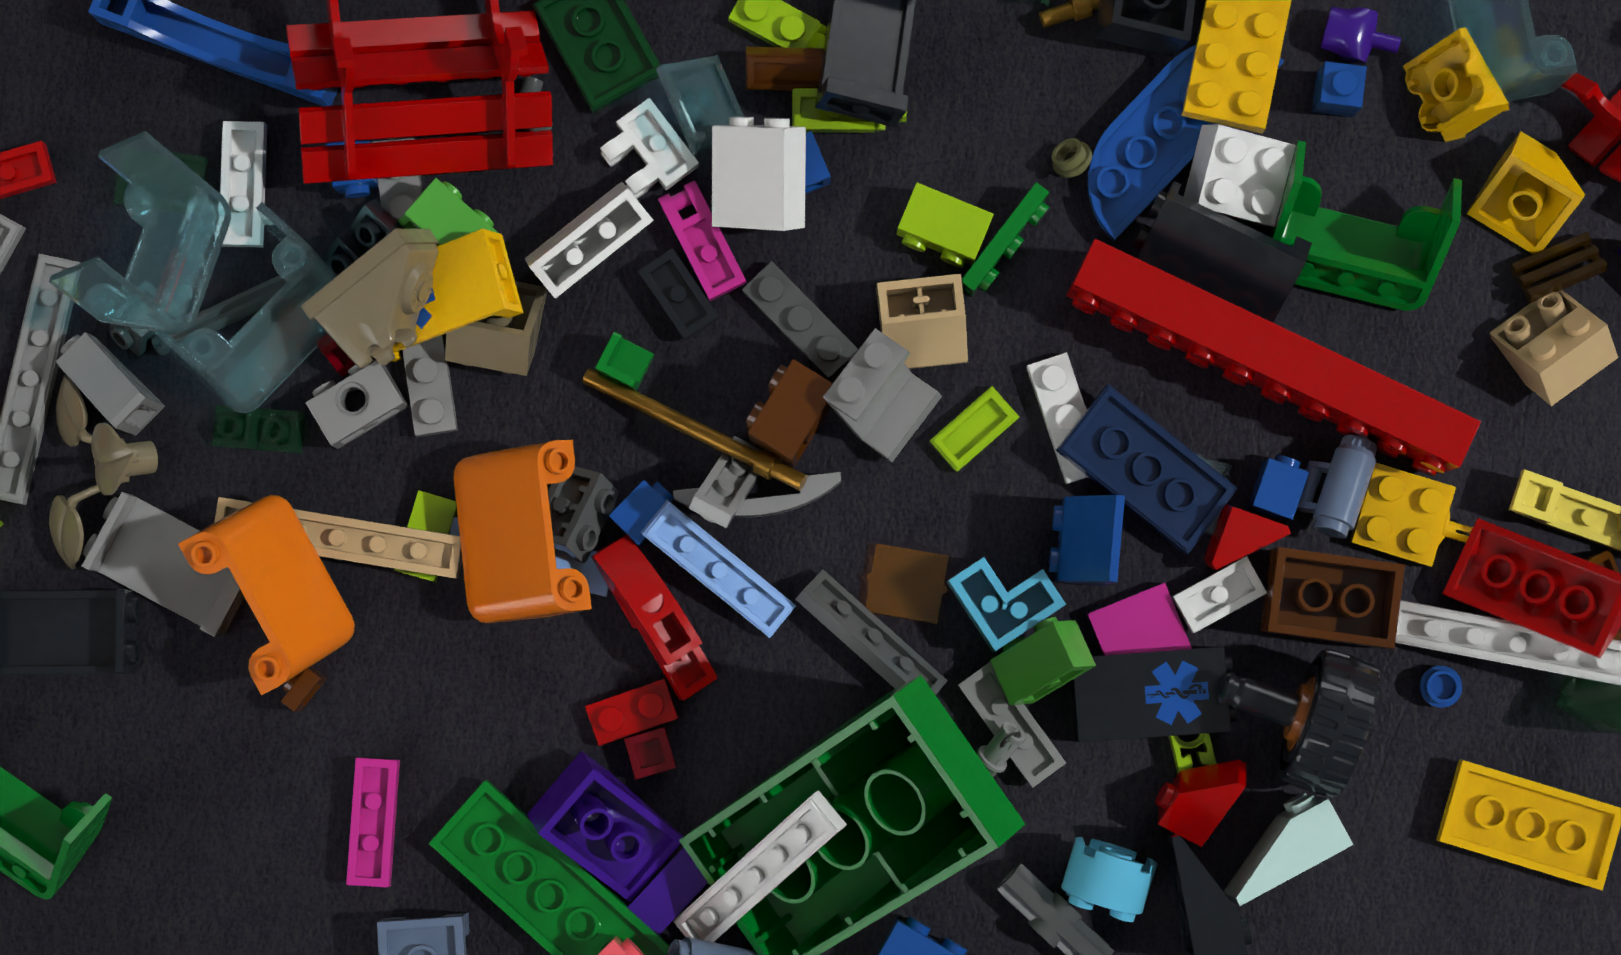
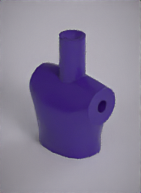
[1320,6,1401,65]

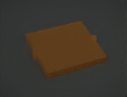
[866,543,948,624]

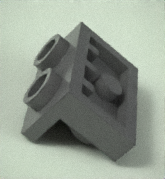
[548,467,619,563]

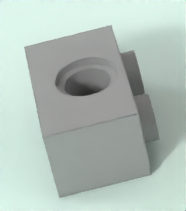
[305,360,409,449]

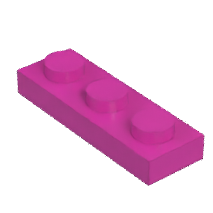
[346,757,400,887]

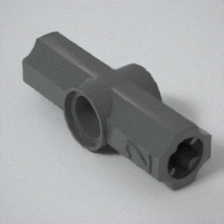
[996,862,1114,955]

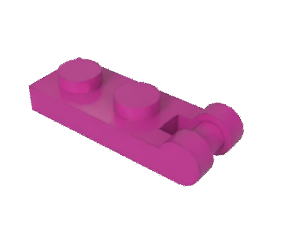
[658,180,747,301]

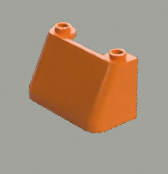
[453,439,592,623]
[178,495,355,695]

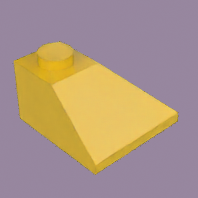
[1467,131,1585,254]

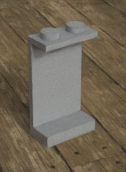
[823,328,942,462]
[82,492,245,637]

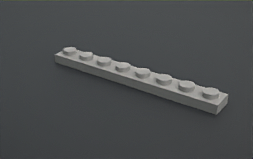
[372,136,458,437]

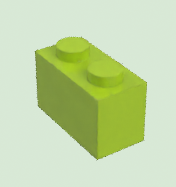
[897,182,994,268]

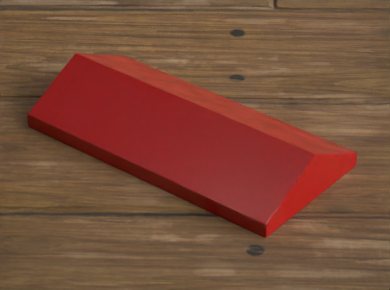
[1442,518,1621,659]

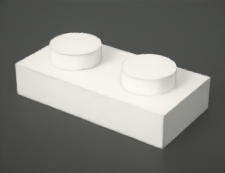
[1172,556,1267,633]

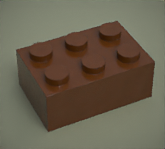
[745,359,833,469]
[1260,547,1405,649]

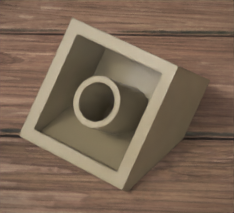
[445,281,547,376]

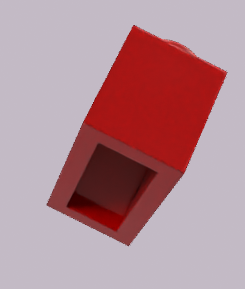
[1155,760,1246,847]

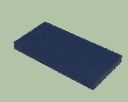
[1055,384,1238,554]

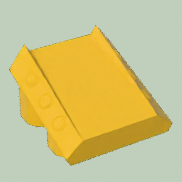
[1403,27,1509,142]

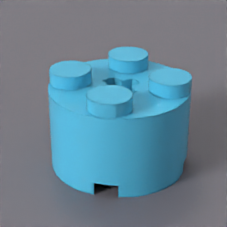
[1061,837,1158,922]

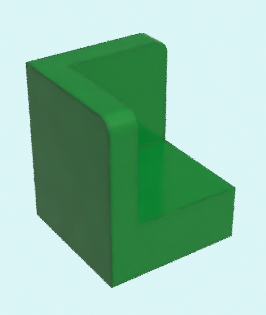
[595,331,655,391]

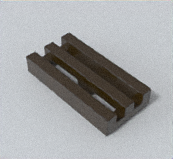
[1511,232,1607,303]

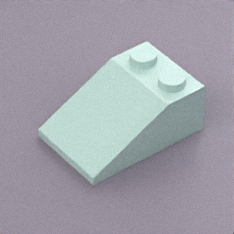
[1223,793,1353,906]

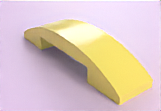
[1509,469,1621,551]

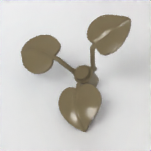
[49,375,158,570]

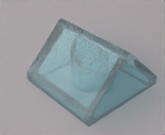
[656,55,744,155]

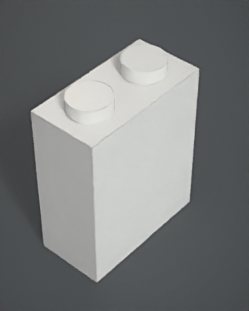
[712,116,806,231]

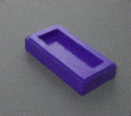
[628,847,708,935]

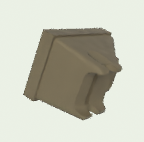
[301,229,439,368]

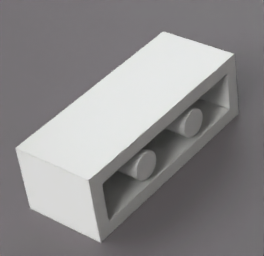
[525,181,654,298]

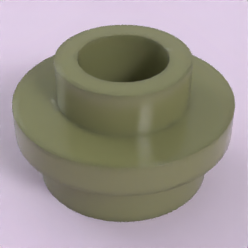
[1052,138,1092,178]

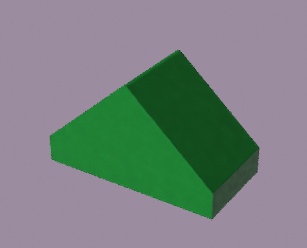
[679,675,1025,955]

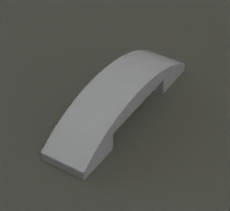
[673,472,841,518]

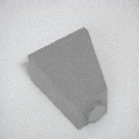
[56,332,165,435]

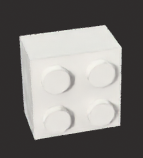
[1184,124,1296,227]

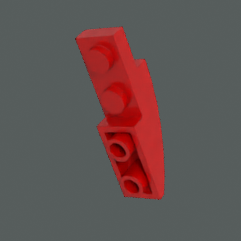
[591,534,718,700]

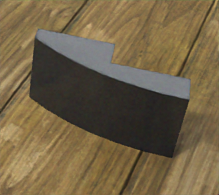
[320,199,403,277]

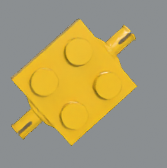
[1349,463,1473,567]

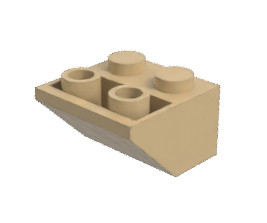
[876,274,968,369]
[1489,290,1618,406]

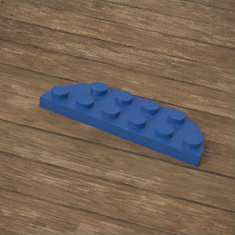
[1087,45,1284,242]

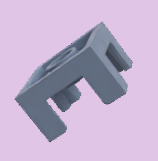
[377,912,470,955]

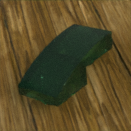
[212,405,306,454]

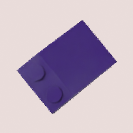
[527,750,684,902]

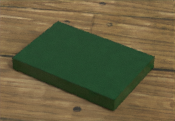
[533,0,665,114]

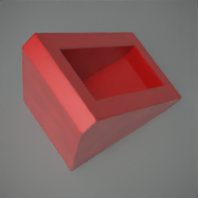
[1204,504,1291,570]

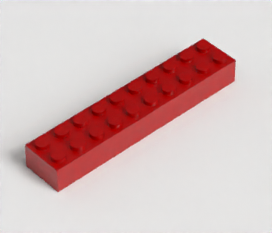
[1066,239,1481,476]

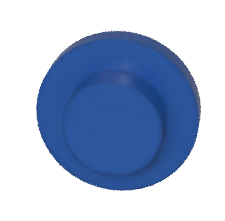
[1419,666,1462,708]

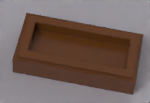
[746,47,824,91]

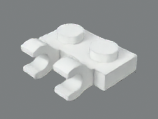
[600,98,699,199]

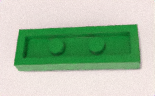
[962,182,1049,297]

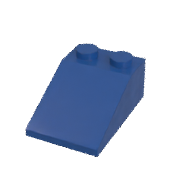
[1048,495,1125,587]

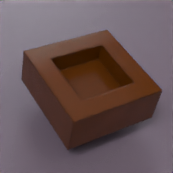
[281,668,327,712]

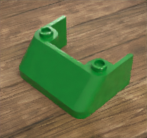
[1269,140,1462,311]
[0,767,112,899]

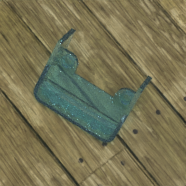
[49,131,231,334]
[143,202,337,413]

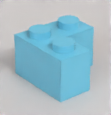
[947,557,1066,652]

